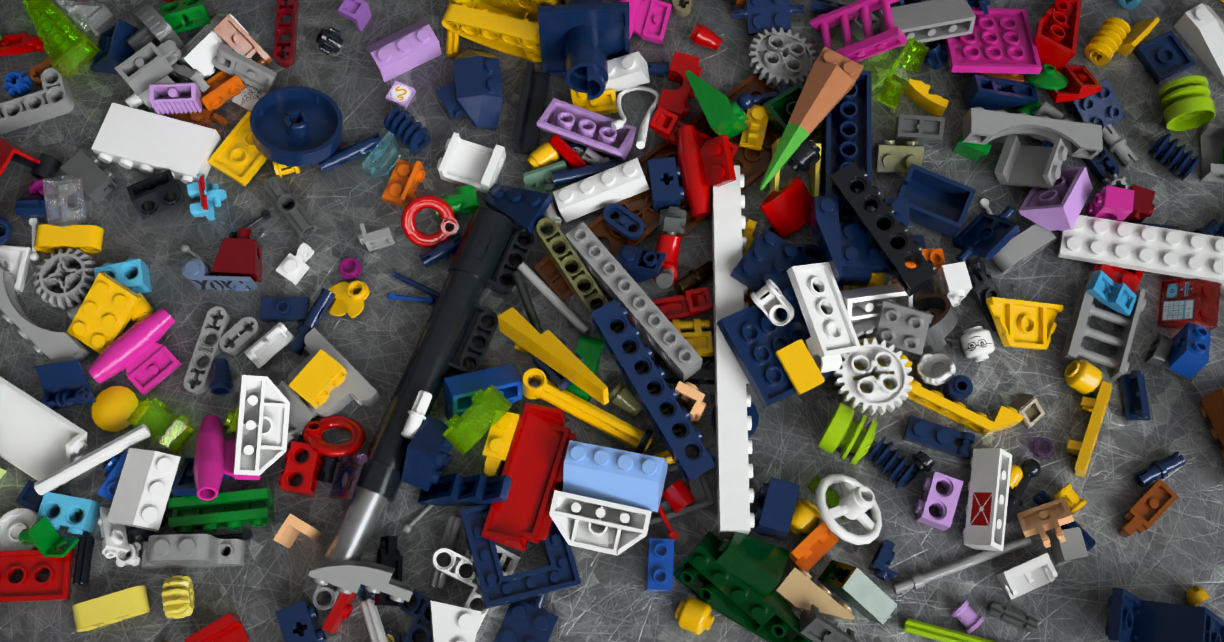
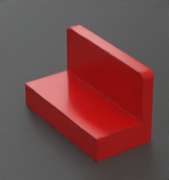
[184,613,250,642]

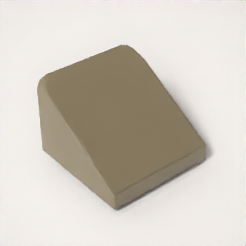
[1010,393,1045,429]

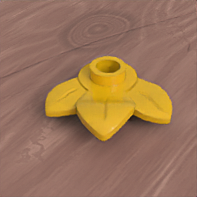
[328,281,370,318]

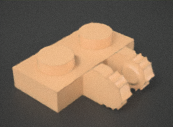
[1017,497,1074,548]

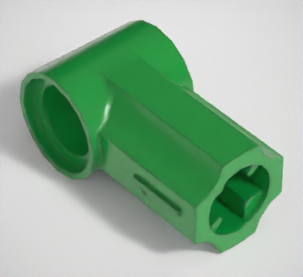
[435,185,480,219]

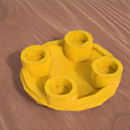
[91,386,141,433]

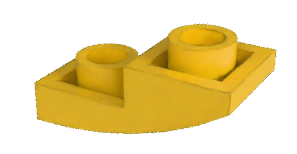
[903,78,949,117]

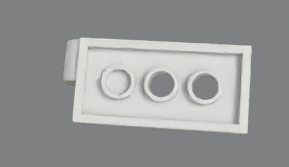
[787,262,862,373]

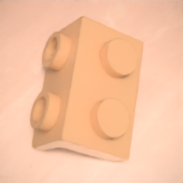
[675,381,706,425]

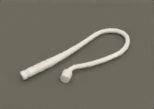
[611,86,660,149]

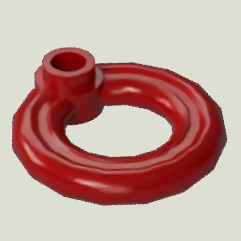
[401,195,459,248]
[303,416,366,457]

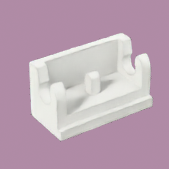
[996,553,1058,600]

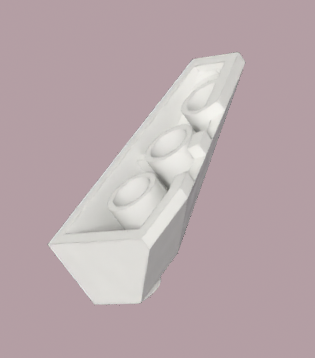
[1174,3,1224,86]

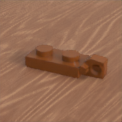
[1118,479,1179,538]

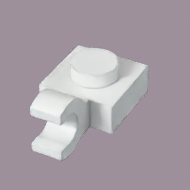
[275,242,315,285]

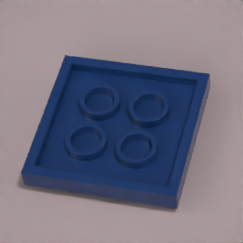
[730,228,820,313]

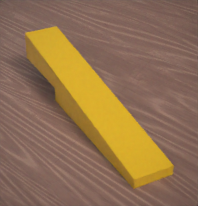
[497,307,609,405]

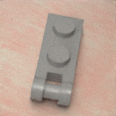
[213,44,277,93]

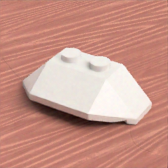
[234,375,290,475]
[549,490,652,556]

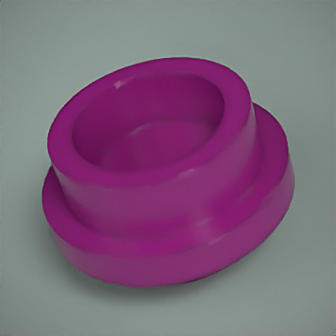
[339,258,362,280]

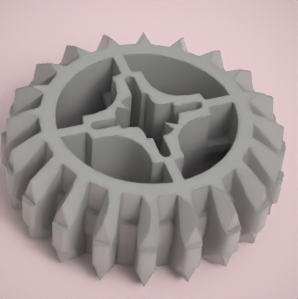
[33,248,98,310]

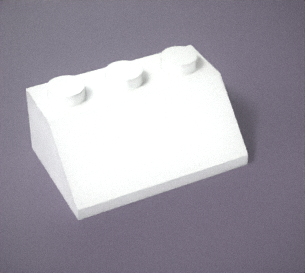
[178,13,249,78]
[107,448,181,532]

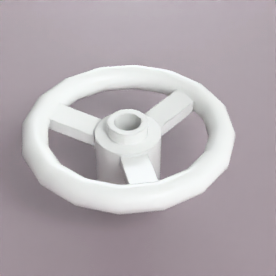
[815,474,882,545]

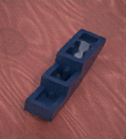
[418,473,512,506]

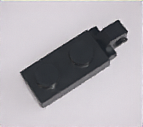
[374,536,403,607]

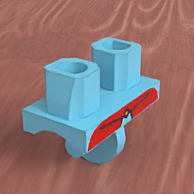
[187,174,227,221]

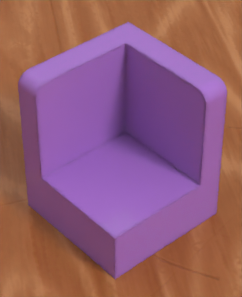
[337,0,372,32]

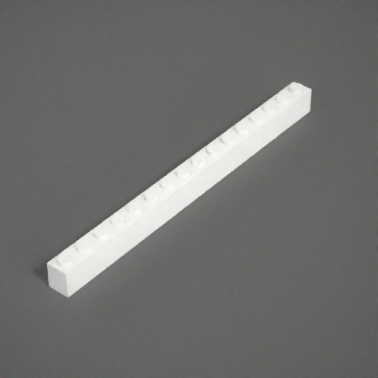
[711,165,755,535]

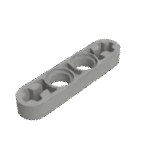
[183,306,230,395]

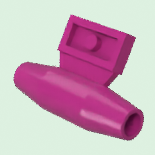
[615,0,672,45]
[87,307,182,396]
[193,415,260,501]

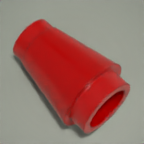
[689,24,723,51]

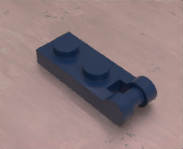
[903,416,975,459]

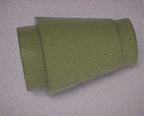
[609,383,642,417]

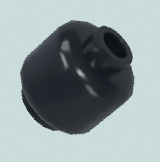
[787,138,820,172]

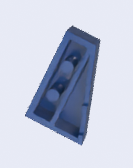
[444,363,522,432]

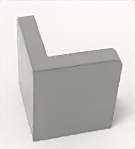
[1048,527,1088,564]

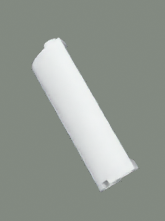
[0,377,88,491]

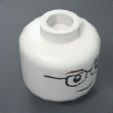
[960,326,995,362]

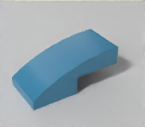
[1086,270,1138,316]

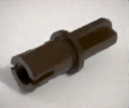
[674,261,713,295]

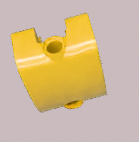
[441,0,563,63]

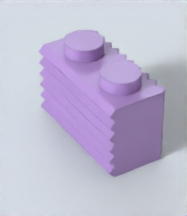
[149,82,202,115]

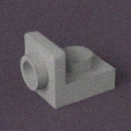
[357,222,395,251]

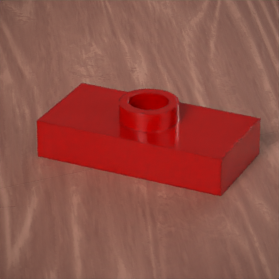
[322,592,358,635]

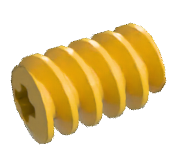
[1084,17,1131,66]

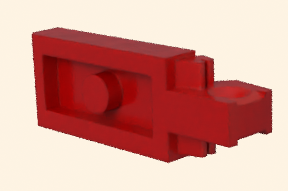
[0,32,48,57]

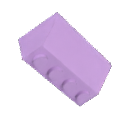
[537,98,637,161]

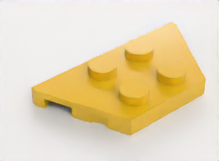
[986,297,1064,350]

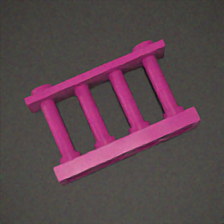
[809,0,907,63]

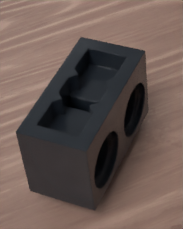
[126,169,186,220]

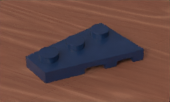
[484,184,552,234]

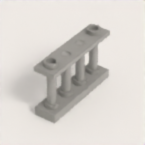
[1060,271,1146,380]

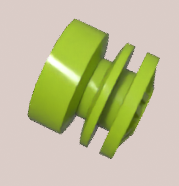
[1158,75,1216,131]
[817,402,878,466]

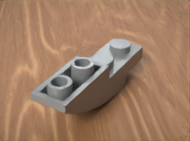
[308,560,415,603]

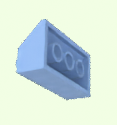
[563,440,668,513]

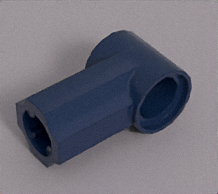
[15,193,66,222]

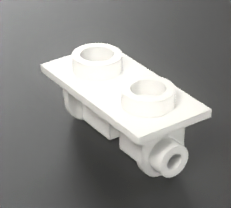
[244,322,294,369]
[98,506,129,559]

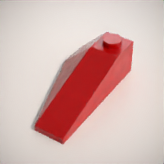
[1034,0,1082,72]

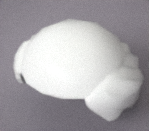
[917,353,956,386]

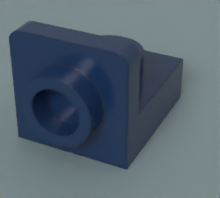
[869,539,898,581]

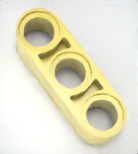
[72,585,150,632]

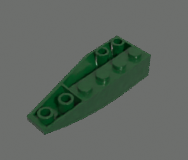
[673,530,813,642]

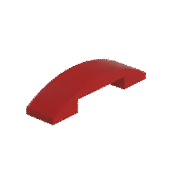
[649,107,739,160]
[627,286,713,325]

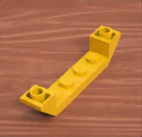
[888,354,1024,436]

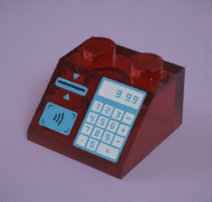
[1158,278,1221,332]

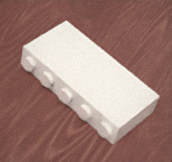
[91,103,222,184]

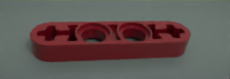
[273,0,299,68]

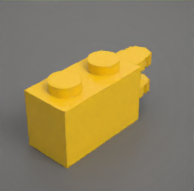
[482,409,520,478]

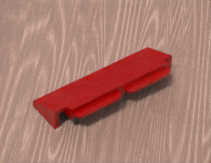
[481,403,577,552]

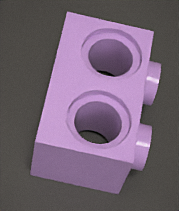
[915,471,964,531]

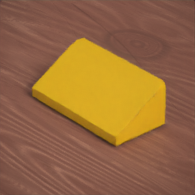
[1117,17,1160,57]
[775,339,825,395]

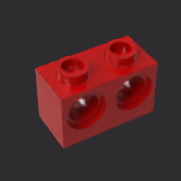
[278,441,324,498]

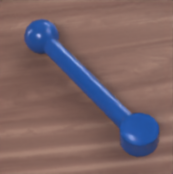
[387,293,435,305]

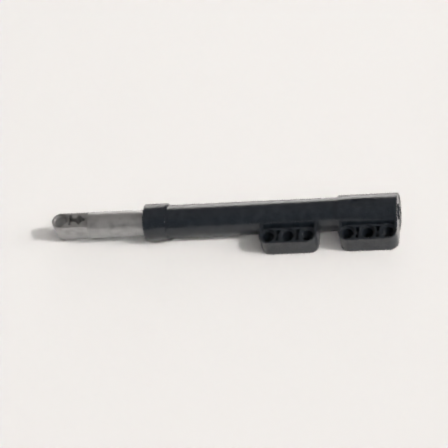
[312,208,535,610]

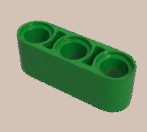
[566,335,604,402]

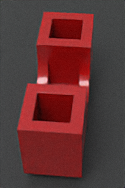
[656,51,702,122]

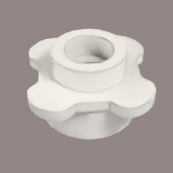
[116,542,142,567]

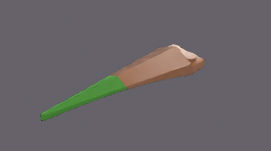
[760,47,864,191]

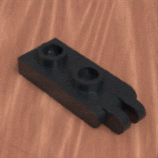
[969,268,1004,332]

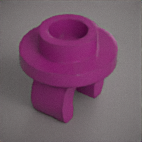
[28,178,51,196]

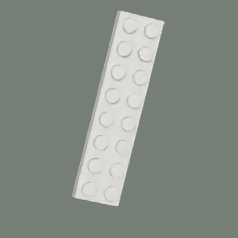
[1058,215,1224,284]

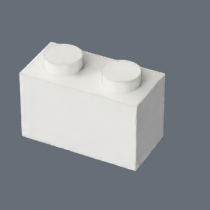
[605,51,650,92]

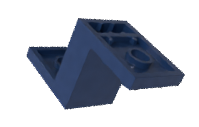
[1105,588,1224,642]

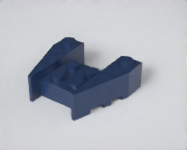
[810,196,910,285]

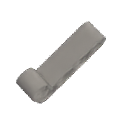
[0,68,75,134]

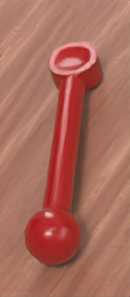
[658,506,679,541]

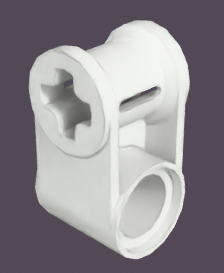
[750,279,795,326]

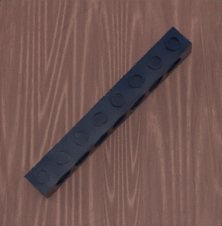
[590,299,716,484]

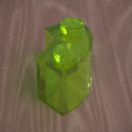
[442,385,512,455]
[127,397,196,454]

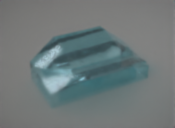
[361,131,400,179]

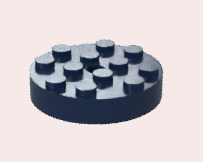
[250,86,343,167]

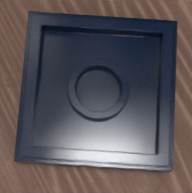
[1133,30,1196,85]

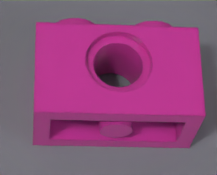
[1086,185,1135,221]

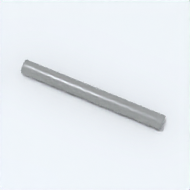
[517,262,589,334]

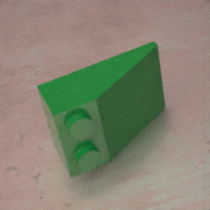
[685,70,748,139]

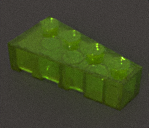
[22,0,101,80]

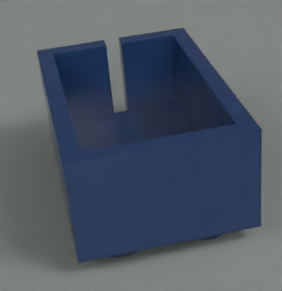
[896,164,976,238]

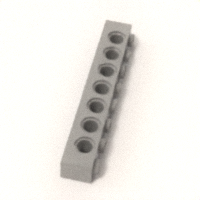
[565,222,703,382]

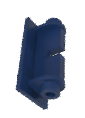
[1120,370,1151,421]

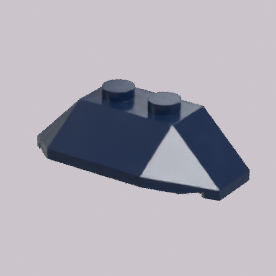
[452,48,503,130]

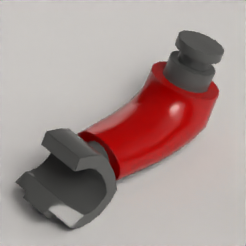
[653,206,687,289]

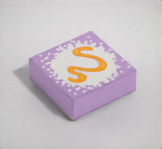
[385,81,416,110]

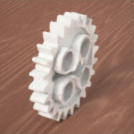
[833,338,914,415]

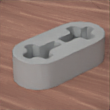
[219,317,261,356]

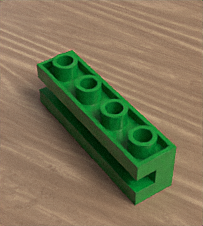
[168,488,274,534]

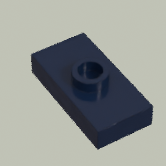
[260,297,310,322]

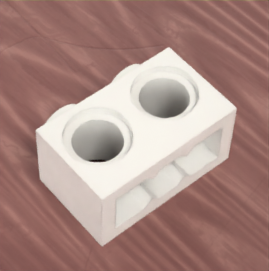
[931,261,973,307]

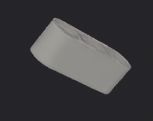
[992,224,1057,273]

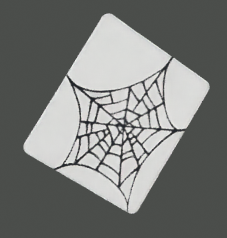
[232,82,272,111]

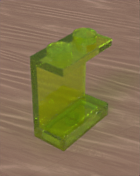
[876,38,930,110]

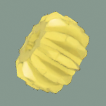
[162,575,195,619]

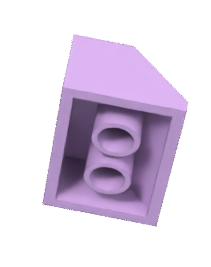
[365,20,442,83]
[1019,166,1093,231]

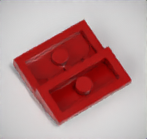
[1045,65,1102,102]
[759,176,813,239]

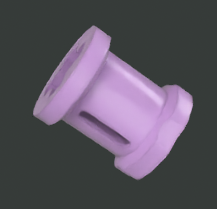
[950,599,985,634]

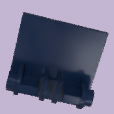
[1068,78,1126,129]
[35,359,96,410]

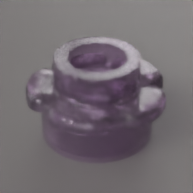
[1029,437,1054,460]

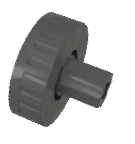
[126,1,184,52]
[913,294,958,352]

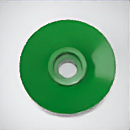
[1024,64,1068,90]

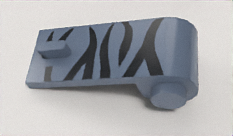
[182,258,258,292]

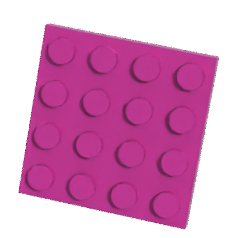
[944,8,1042,74]

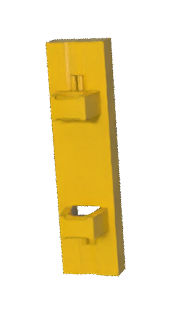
[1066,381,1112,478]

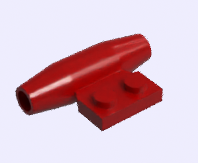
[677,125,736,218]

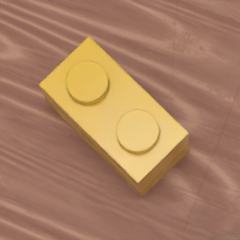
[288,349,348,409]

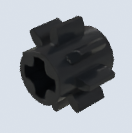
[316,27,343,55]

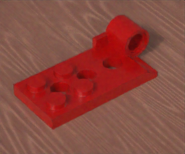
[0,549,73,603]

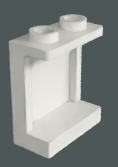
[437,132,506,194]

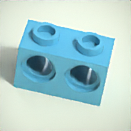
[94,258,152,294]
[36,492,102,535]

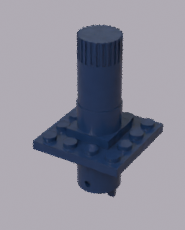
[537,0,630,100]

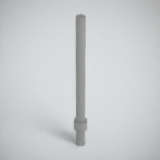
[892,536,1031,594]

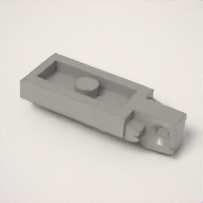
[167,61,210,93]

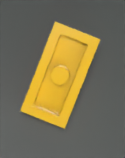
[739,104,769,151]

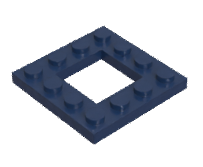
[459,504,581,609]

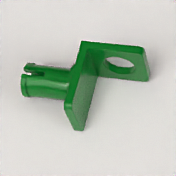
[19,516,79,557]

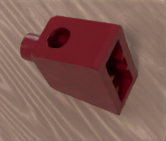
[211,227,262,282]

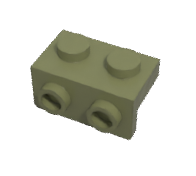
[875,139,924,173]

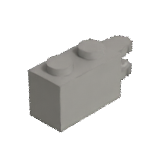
[115,40,182,96]

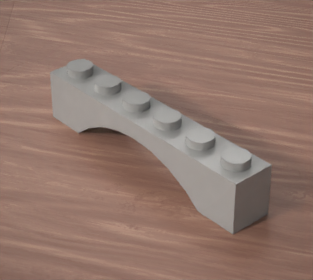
[963,107,1103,159]
[0,262,91,364]

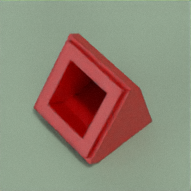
[662,480,696,514]

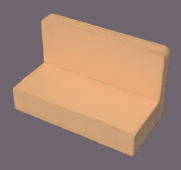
[273,513,322,548]

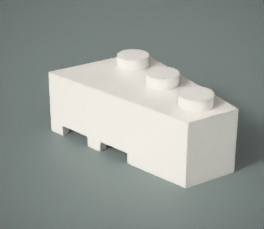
[430,600,482,642]

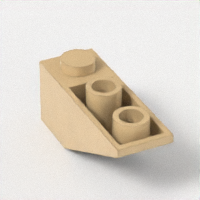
[775,567,855,622]

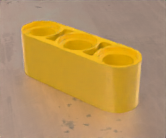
[33,224,104,254]

